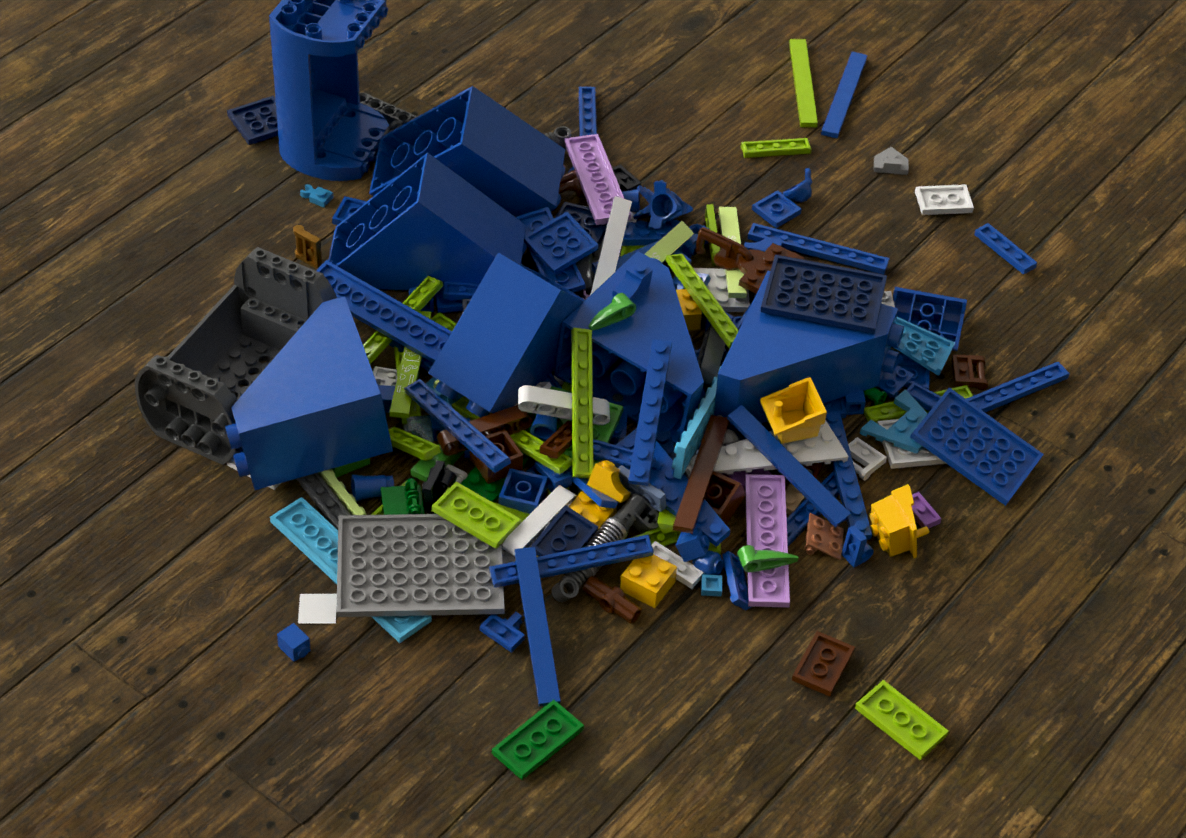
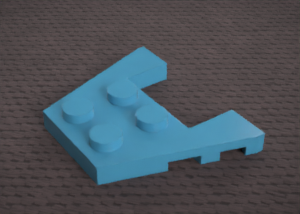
[860,390,927,454]

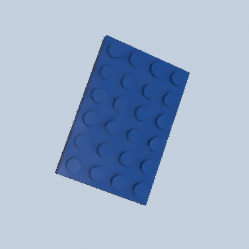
[910,387,1044,506]

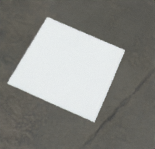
[298,594,337,624]

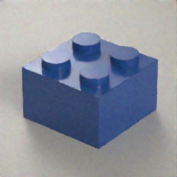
[498,468,548,514]

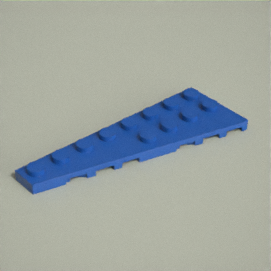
[614,428,730,547]

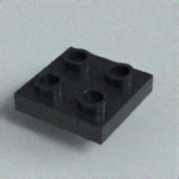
[422,460,457,514]

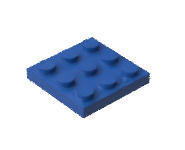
[524,212,599,275]

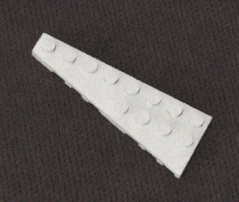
[686,420,848,477]

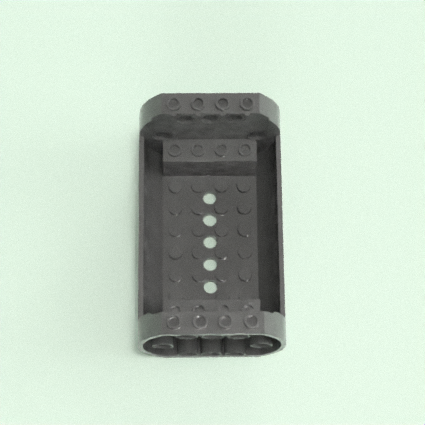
[135,247,337,465]

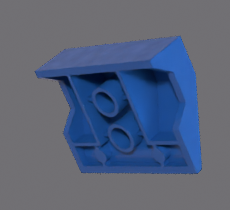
[893,287,967,351]

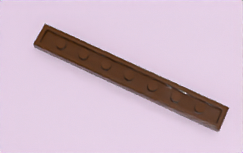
[673,415,730,534]

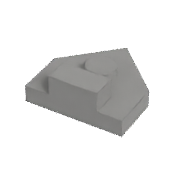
[874,147,909,175]

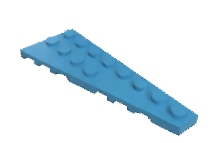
[894,317,955,375]

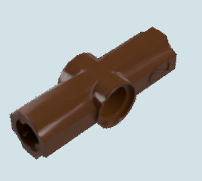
[583,576,642,624]

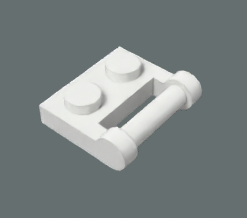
[848,437,887,481]

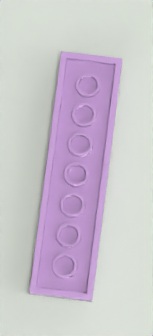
[564,134,631,225]
[745,474,790,607]

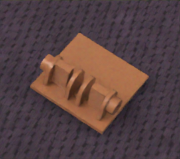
[805,513,844,560]

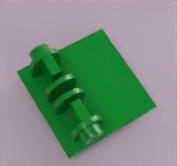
[380,478,424,515]

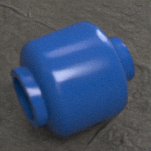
[692,550,724,575]

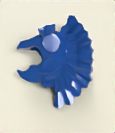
[633,180,694,231]

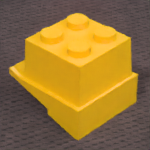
[760,377,827,444]
[869,485,929,558]

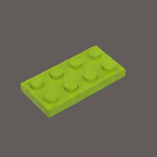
[432,482,521,549]
[855,680,949,760]

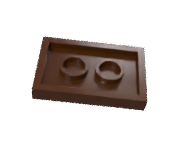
[792,631,855,696]

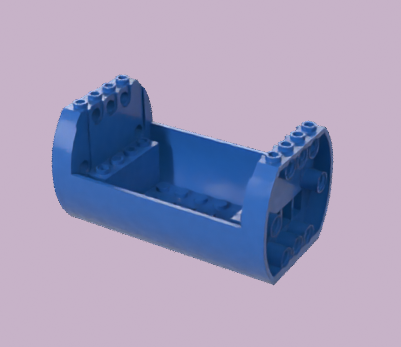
[269,0,389,181]

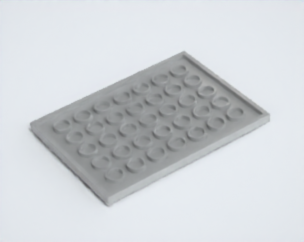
[337,514,504,617]

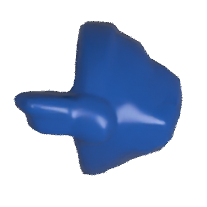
[782,168,812,203]

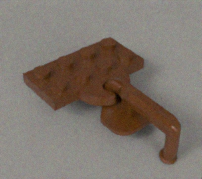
[695,227,804,294]

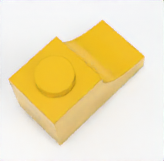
[587,460,631,503]

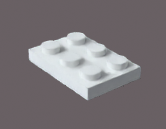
[915,185,974,215]

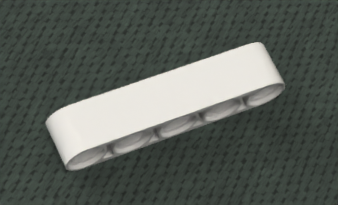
[518,385,610,425]
[502,485,577,557]

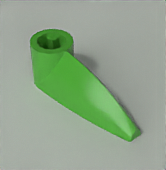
[588,293,636,331]
[737,545,799,572]

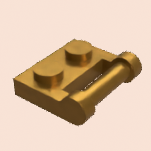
[293,225,322,269]

